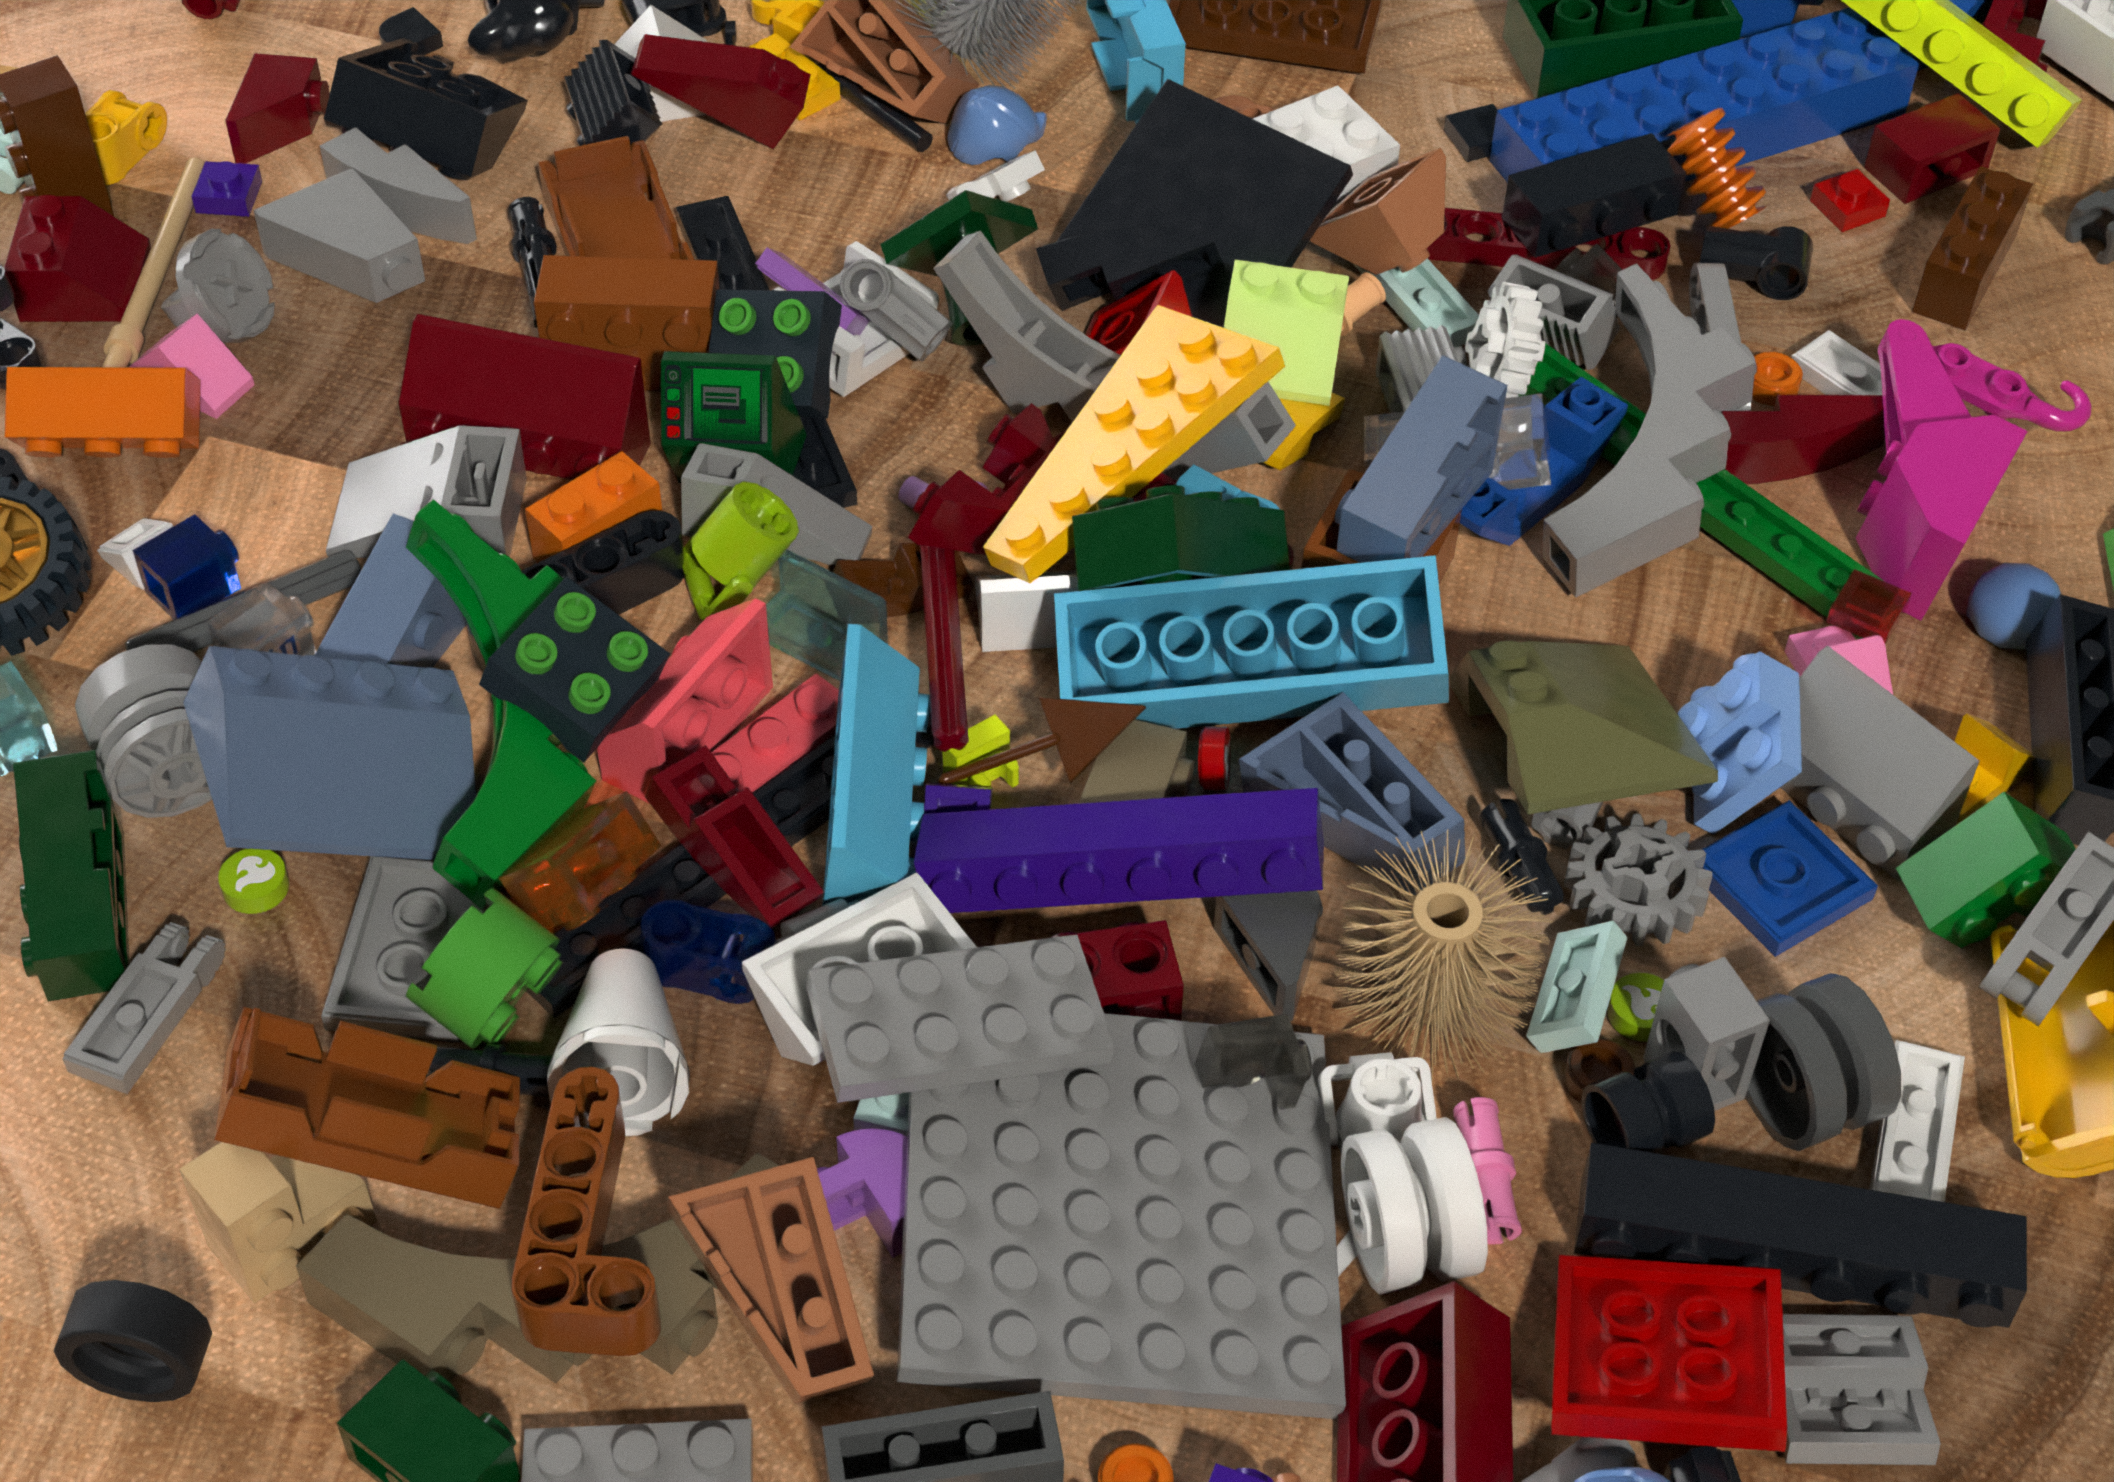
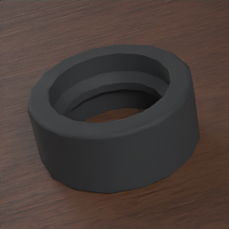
[54,1280,212,1402]

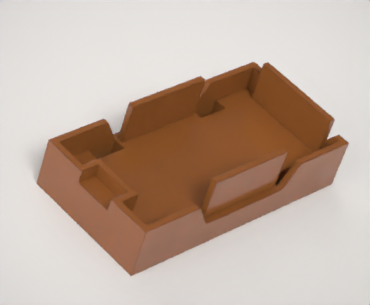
[538,136,694,260]
[214,1007,520,1209]

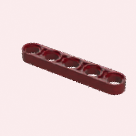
[1427,208,1671,280]

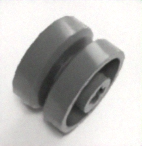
[1746,973,1902,1151]

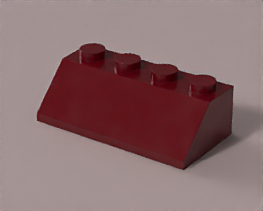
[399,314,651,480]
[1337,1281,1514,1482]

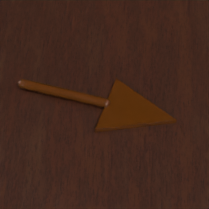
[938,697,1146,784]

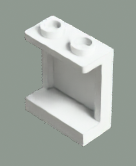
[774,241,939,397]

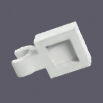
[946,150,1045,202]

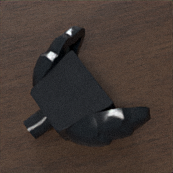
[468,0,605,64]

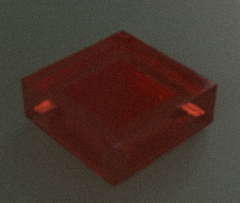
[1826,569,1912,644]

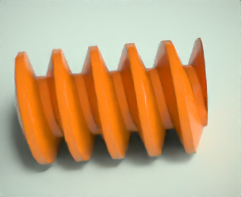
[1667,108,1767,229]

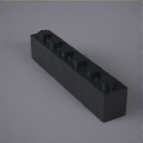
[1574,1142,2027,1328]

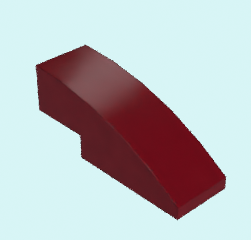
[1722,395,1885,485]
[645,745,824,930]

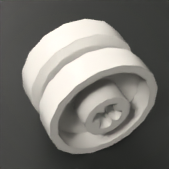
[1341,1117,1488,1295]

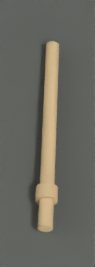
[102,158,205,367]

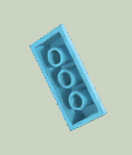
[822,624,930,906]

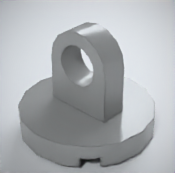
[161,229,275,343]

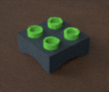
[709,289,842,418]
[479,576,670,762]

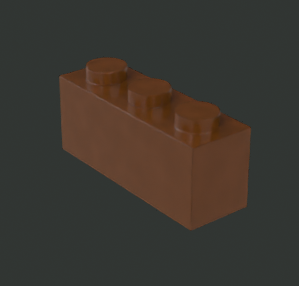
[0,55,114,216]
[1912,166,2033,330]

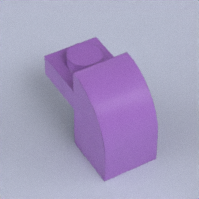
[817,1128,908,1258]

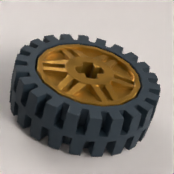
[0,477,91,656]

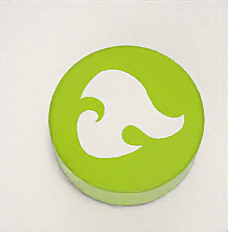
[218,849,289,914]
[1607,973,1664,1042]

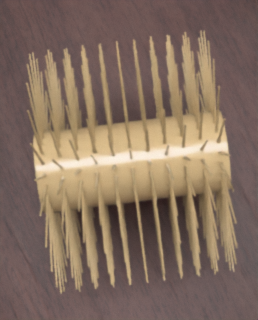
[1332,830,1552,1081]

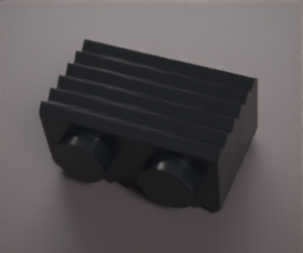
[564,39,663,146]

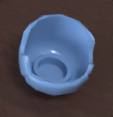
[1966,562,2061,650]

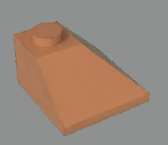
[1310,147,1446,275]

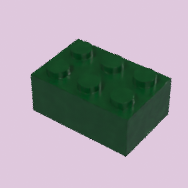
[1072,485,1290,591]

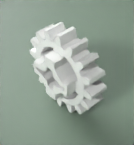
[1465,282,1546,411]

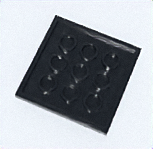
[1056,79,1353,328]

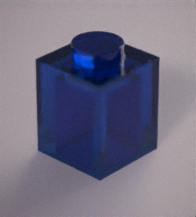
[132,514,241,620]

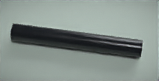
[817,62,933,152]

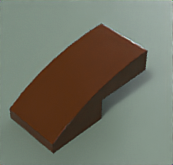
[831,543,974,620]

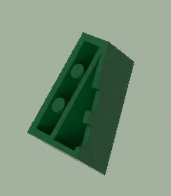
[13,750,130,1002]

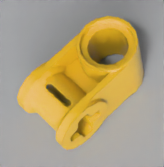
[85,90,167,186]

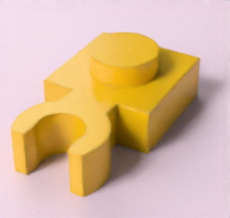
[751,0,825,44]

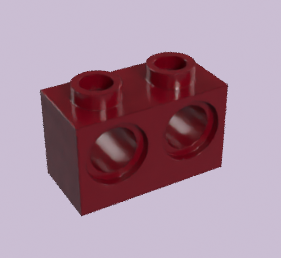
[1038,920,1184,1021]

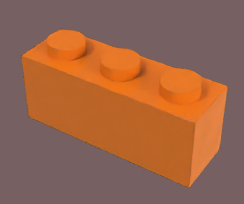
[5,367,201,458]

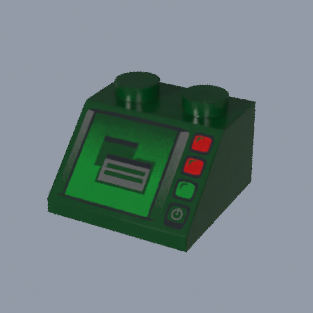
[661,351,807,483]

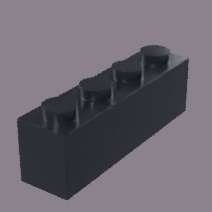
[2025,594,2114,845]

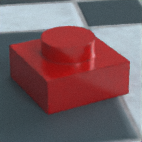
[1810,169,1890,232]

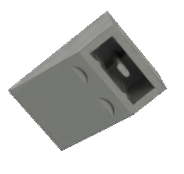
[326,426,527,558]

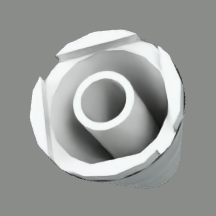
[547,949,690,1136]

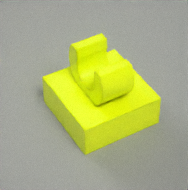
[942,714,1019,788]

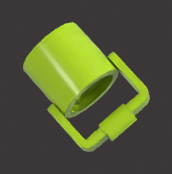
[682,482,799,620]

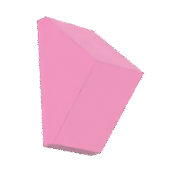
[129,313,255,419]

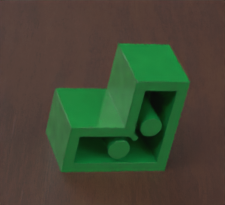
[1896,792,2076,949]

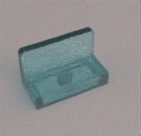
[766,550,888,681]

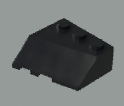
[324,37,528,180]

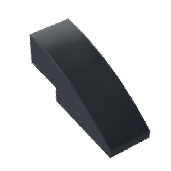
[1036,226,1225,311]

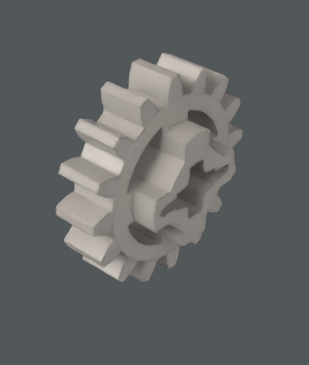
[1564,814,1713,946]

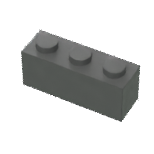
[822,1391,1064,1482]

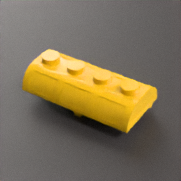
[1990,920,2114,1178]

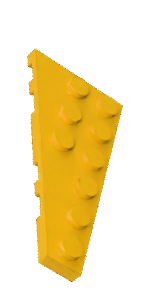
[983,305,1285,584]

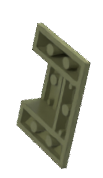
[1450,641,1718,814]

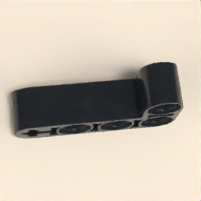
[465,511,685,671]

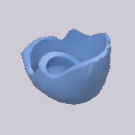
[947,85,1047,165]

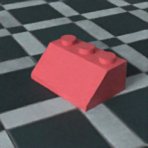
[597,598,773,804]

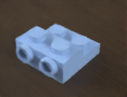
[1677,651,1802,835]

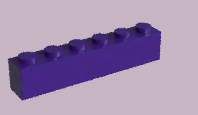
[914,788,1324,913]

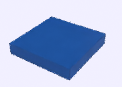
[1701,800,1878,957]

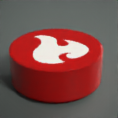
[1198,726,1231,791]

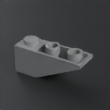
[681,443,872,566]

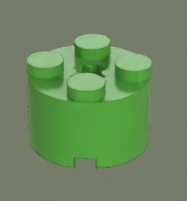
[406,888,563,1049]

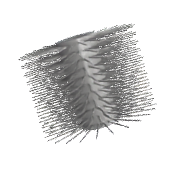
[894,0,1082,89]

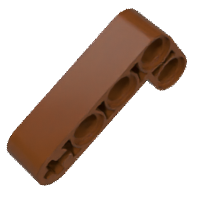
[512,1067,661,1356]

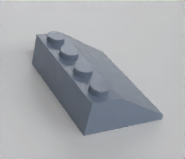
[183,646,476,860]

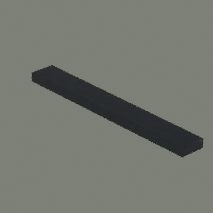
[676,196,858,508]
[526,692,934,1018]

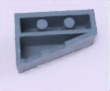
[1335,355,1508,563]
[314,513,467,668]
[1239,692,1465,895]

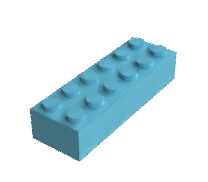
[1054,555,1449,729]

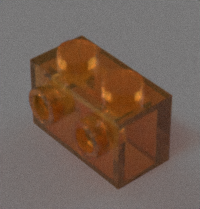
[499,791,662,931]

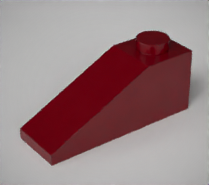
[631,34,811,150]

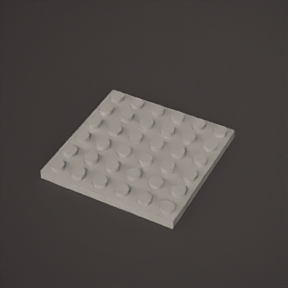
[897,1013,1346,1419]

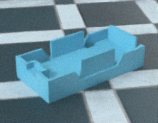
[1086,0,1186,124]

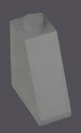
[253,168,425,303]

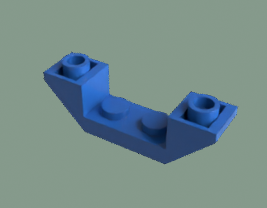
[1460,377,1628,546]

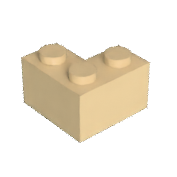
[179,1142,377,1303]

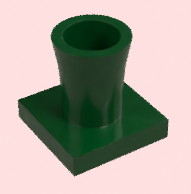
[880,190,1038,346]

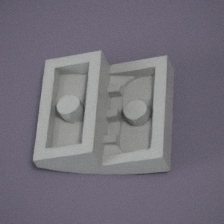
[1783,1314,1941,1465]

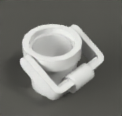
[1318,1052,1437,1154]

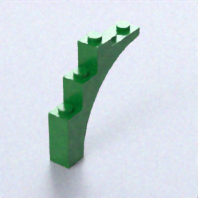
[406,499,597,910]

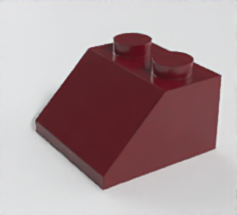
[4,195,151,322]

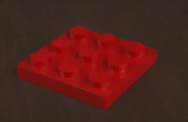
[1551,1255,1787,1452]

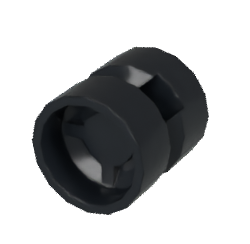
[1581,1051,1715,1154]

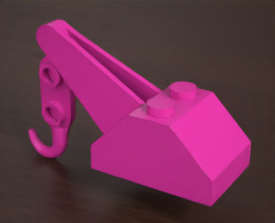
[1856,319,2092,621]

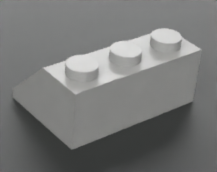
[1780,646,1980,882]

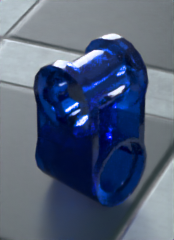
[641,900,776,1004]

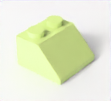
[1224,260,1349,406]

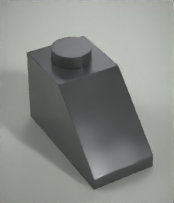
[1214,890,1323,1026]

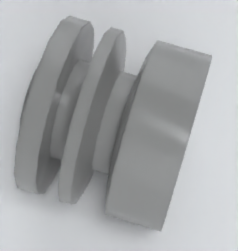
[75,644,212,818]

